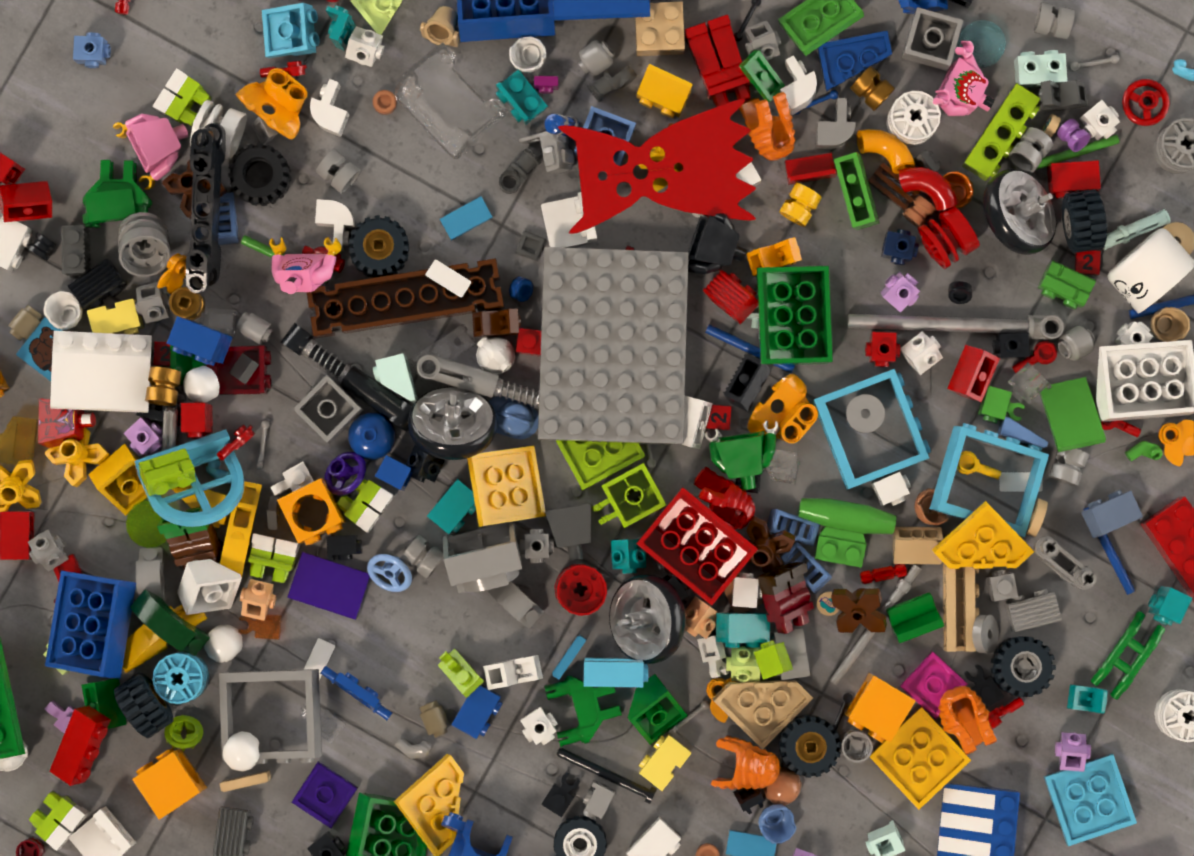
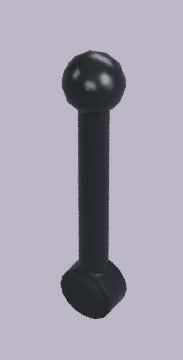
[734,0,761,41]
[833,693,852,731]

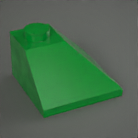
[627,674,688,745]

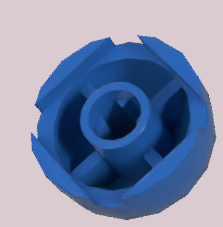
[348,412,396,460]

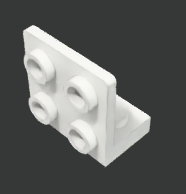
[541,192,597,248]
[69,806,136,856]

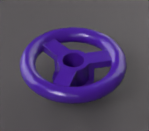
[325,452,366,496]

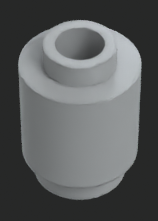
[236,312,274,344]

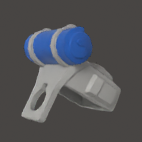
[519,113,580,174]

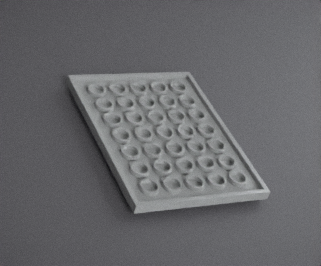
[538,247,688,445]

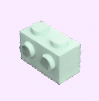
[1014,50,1067,88]

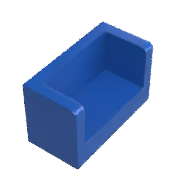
[375,455,412,491]

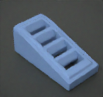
[218,192,239,245]
[998,416,1048,449]
[767,509,820,546]
[781,542,832,594]

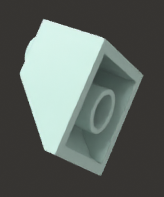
[373,353,418,403]

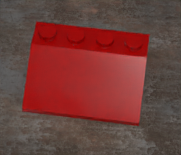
[636,487,758,606]

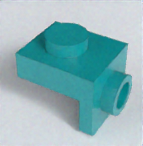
[1067,684,1108,714]

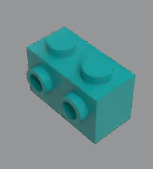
[427,479,476,535]
[1148,586,1193,626]
[716,613,770,648]

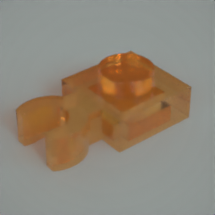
[238,614,282,640]

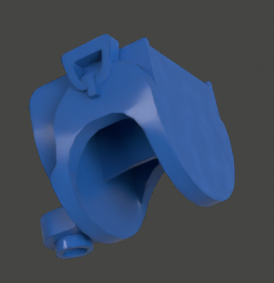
[441,812,513,856]

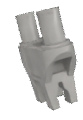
[1034,536,1097,590]

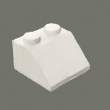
[177,559,242,615]

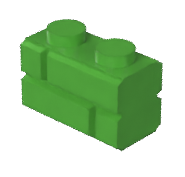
[1037,260,1096,310]

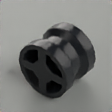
[27,232,58,261]

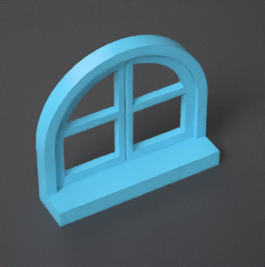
[135,429,245,527]

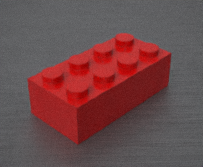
[1140,496,1194,602]

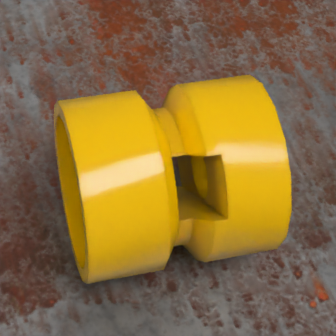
[779,183,822,227]

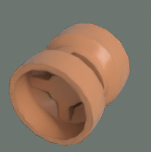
[903,195,936,228]

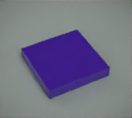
[291,761,358,829]

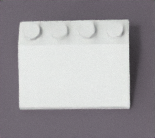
[50,331,152,413]
[1096,340,1194,422]

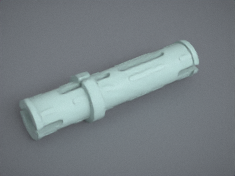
[1103,209,1171,251]

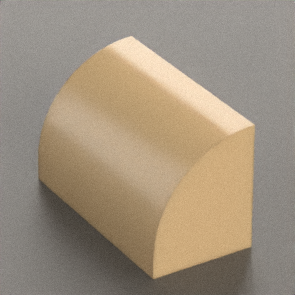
[893,527,943,564]

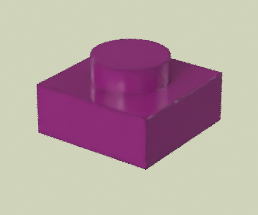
[534,76,559,94]

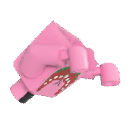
[933,41,995,116]

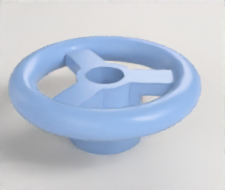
[367,554,412,592]

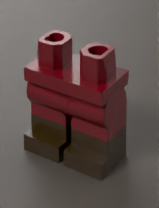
[758,561,814,634]

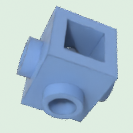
[73,32,111,68]

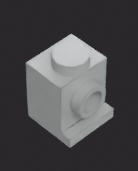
[582,780,615,820]

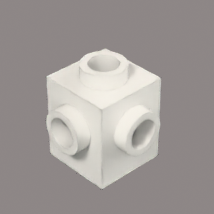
[345,26,384,67]
[1079,100,1120,140]
[1114,321,1154,345]
[900,331,943,375]
[520,706,558,745]

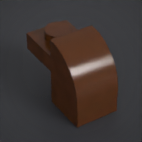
[472,309,521,337]

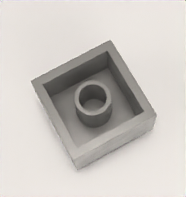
[901,7,964,71]
[293,375,363,444]

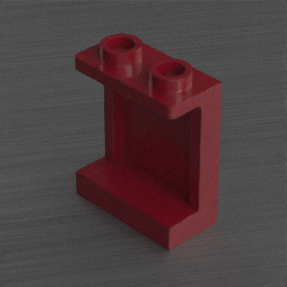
[207,345,271,395]

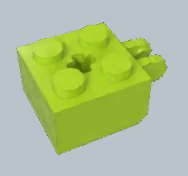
[591,463,666,528]

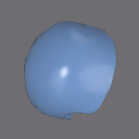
[758,804,796,844]

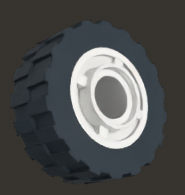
[553,815,607,856]

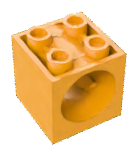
[277,478,346,546]
[845,673,915,743]
[132,748,207,820]

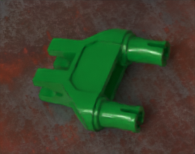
[82,160,152,228]
[544,675,622,747]

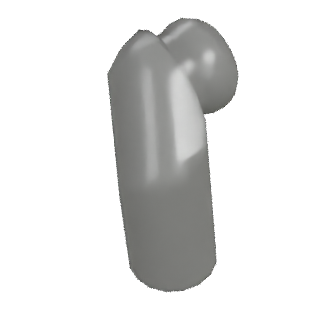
[394,737,432,759]

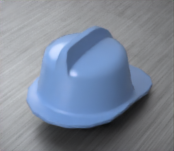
[489,396,539,440]

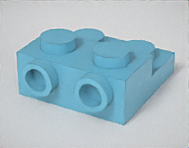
[262,3,320,58]

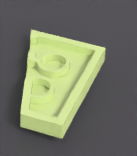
[349,0,403,35]

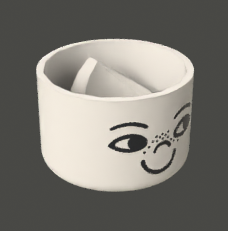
[1108,228,1194,314]

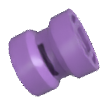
[1057,119,1091,152]

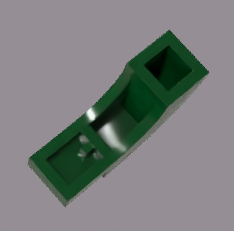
[130,589,210,656]

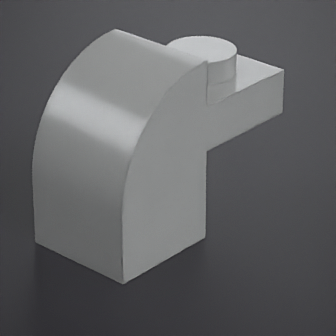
[815,98,856,149]
[136,547,166,602]
[488,581,545,629]

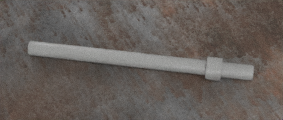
[830,564,922,686]

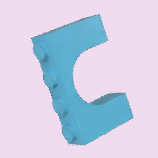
[584,657,648,688]

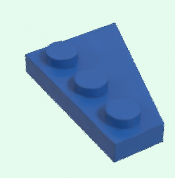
[817,31,892,92]

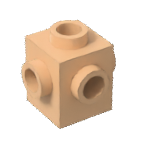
[240,579,276,621]
[685,596,719,639]

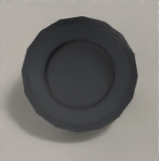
[948,281,972,304]

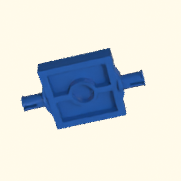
[320,666,393,721]

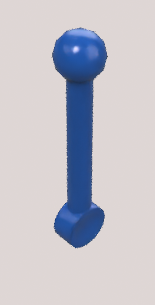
[794,90,839,115]

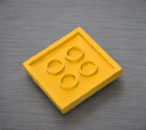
[467,446,546,527]
[870,707,971,810]

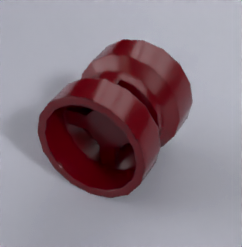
[16,838,45,856]

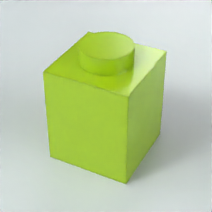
[754,640,793,680]

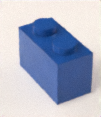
[451,684,503,739]

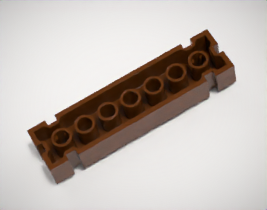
[306,258,505,338]

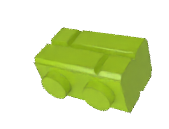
[139,448,196,496]

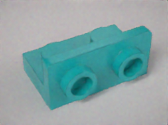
[326,5,356,51]
[495,70,548,125]

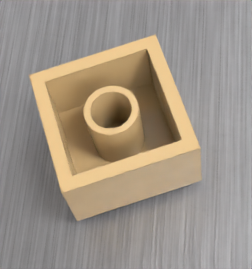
[635,2,685,56]

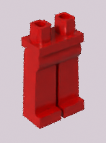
[684,14,751,107]

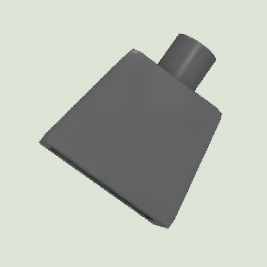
[545,504,591,561]

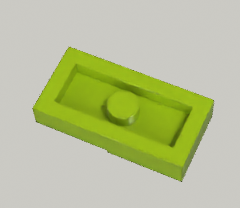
[438,648,484,698]

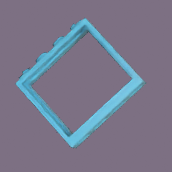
[812,369,931,490]
[929,423,1049,537]

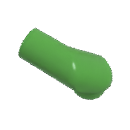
[1125,441,1163,462]

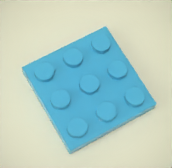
[1043,754,1137,846]

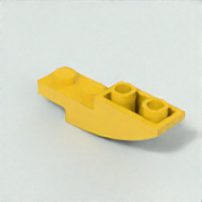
[220,481,262,577]
[122,604,207,673]

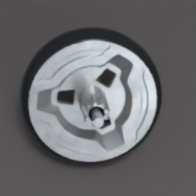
[983,169,1057,255]
[408,387,497,460]
[609,574,686,664]

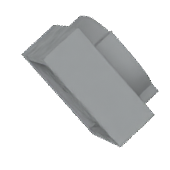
[443,522,522,593]

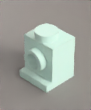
[865,820,905,856]

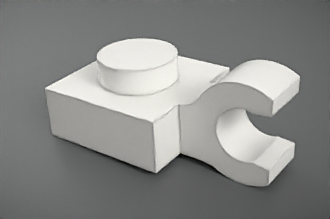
[270,462,314,496]
[697,635,729,678]

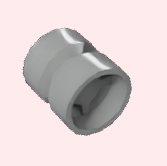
[1034,2,1075,40]
[1009,127,1053,173]
[315,149,361,194]
[1049,449,1089,486]
[400,534,443,579]
[839,729,873,763]

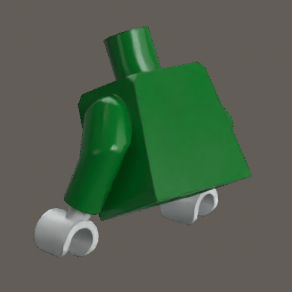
[705,421,779,490]

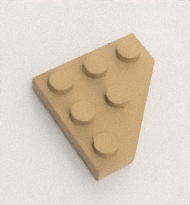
[712,680,813,749]

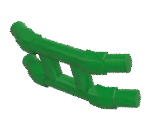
[1090,611,1165,700]

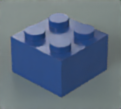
[167,316,233,366]

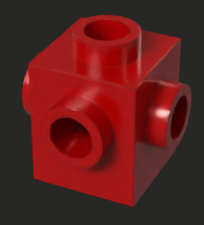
[865,332,900,367]

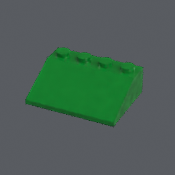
[757,266,833,365]
[346,792,427,856]

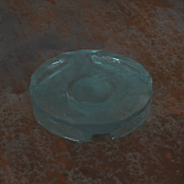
[958,20,1006,68]

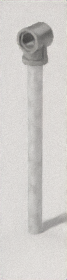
[847,314,1064,341]

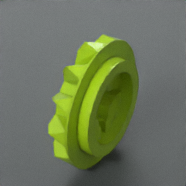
[164,715,203,751]

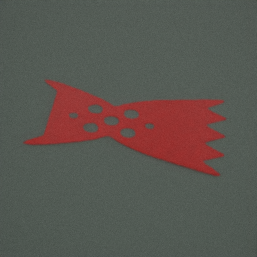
[558,99,756,234]

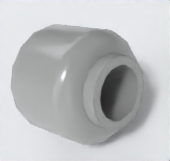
[578,40,615,75]
[1058,326,1095,361]

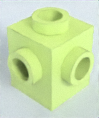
[726,646,760,682]

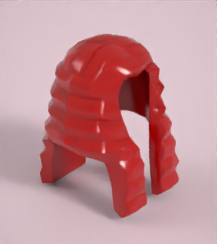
[693,467,755,530]

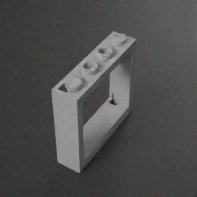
[219,669,322,764]

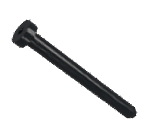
[557,748,657,804]

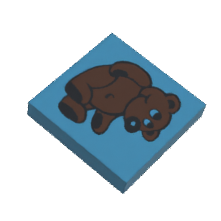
[16,317,64,381]

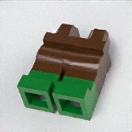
[157,507,222,570]

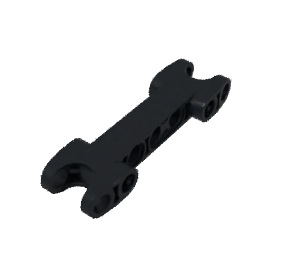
[186,123,226,294]

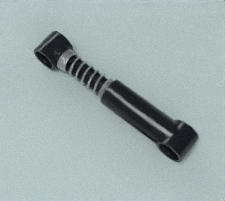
[281,323,412,432]

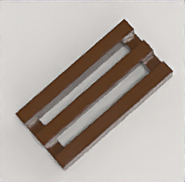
[868,163,920,211]

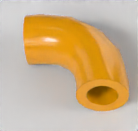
[856,129,915,174]

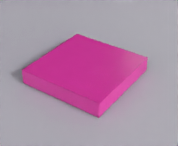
[900,651,968,719]

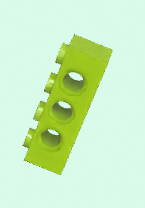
[962,83,1040,181]

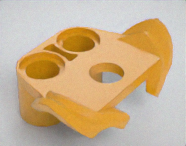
[235,68,307,140]
[747,373,818,443]

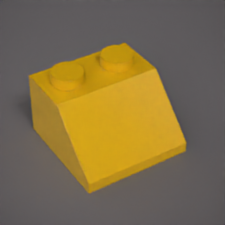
[636,64,693,118]
[88,444,147,516]

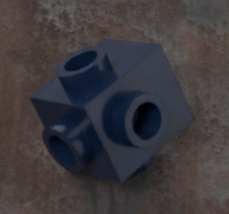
[881,229,919,265]

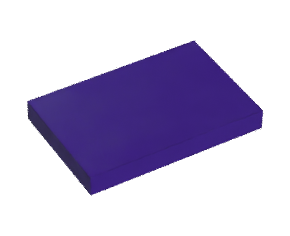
[287,552,370,620]

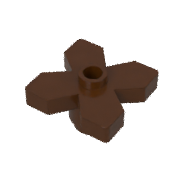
[162,160,227,219]
[746,516,796,573]
[831,588,887,633]

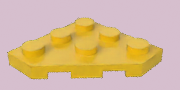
[932,501,1034,569]
[394,754,464,856]

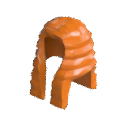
[739,92,796,161]
[938,686,997,755]
[710,736,780,790]

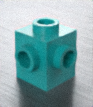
[611,539,646,574]

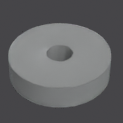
[846,394,885,433]
[972,615,999,654]

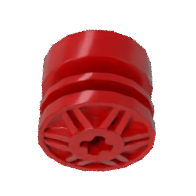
[918,206,980,269]
[554,564,607,616]

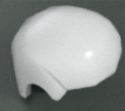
[509,36,547,73]
[43,291,83,330]
[183,366,219,403]
[204,625,243,663]
[223,731,260,772]

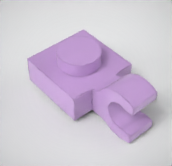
[44,700,74,733]

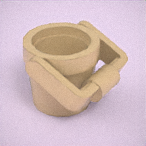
[420,6,460,47]

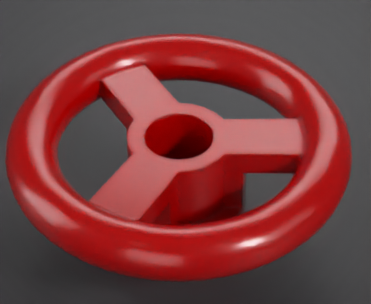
[1122,79,1170,126]

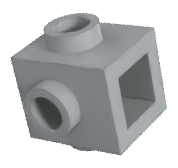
[745,20,781,61]
[135,282,170,324]
[28,529,69,572]
[520,529,554,563]

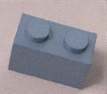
[1081,489,1143,538]

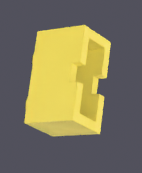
[87,298,144,335]
[638,734,692,791]

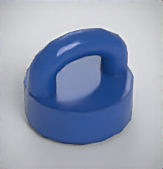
[509,276,533,302]

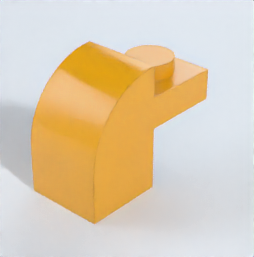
[746,237,802,276]

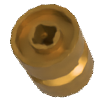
[850,66,895,111]
[169,287,205,320]
[145,367,181,406]

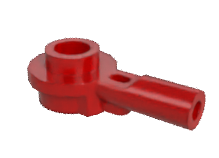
[260,60,307,78]
[1012,341,1057,375]
[1097,411,1142,438]
[217,424,255,460]
[988,697,1024,730]

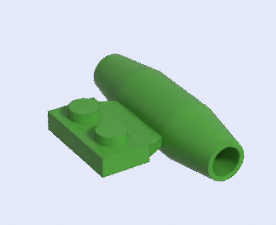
[798,498,896,568]

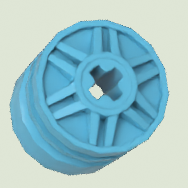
[152,651,210,704]

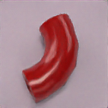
[899,167,959,211]

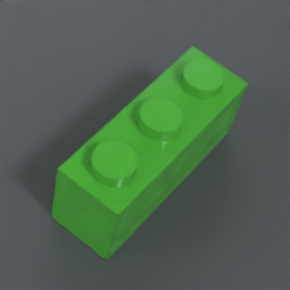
[834,152,880,230]

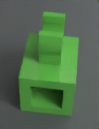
[978,386,1025,424]

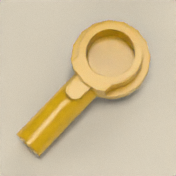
[956,451,1001,480]

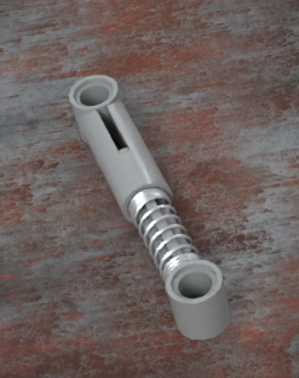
[417,354,539,409]

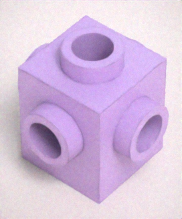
[880,271,920,313]
[124,417,163,456]
[1055,732,1091,772]

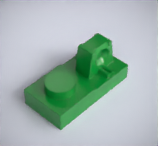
[739,50,785,102]

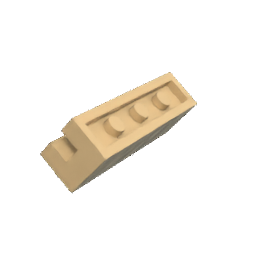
[943,563,980,652]

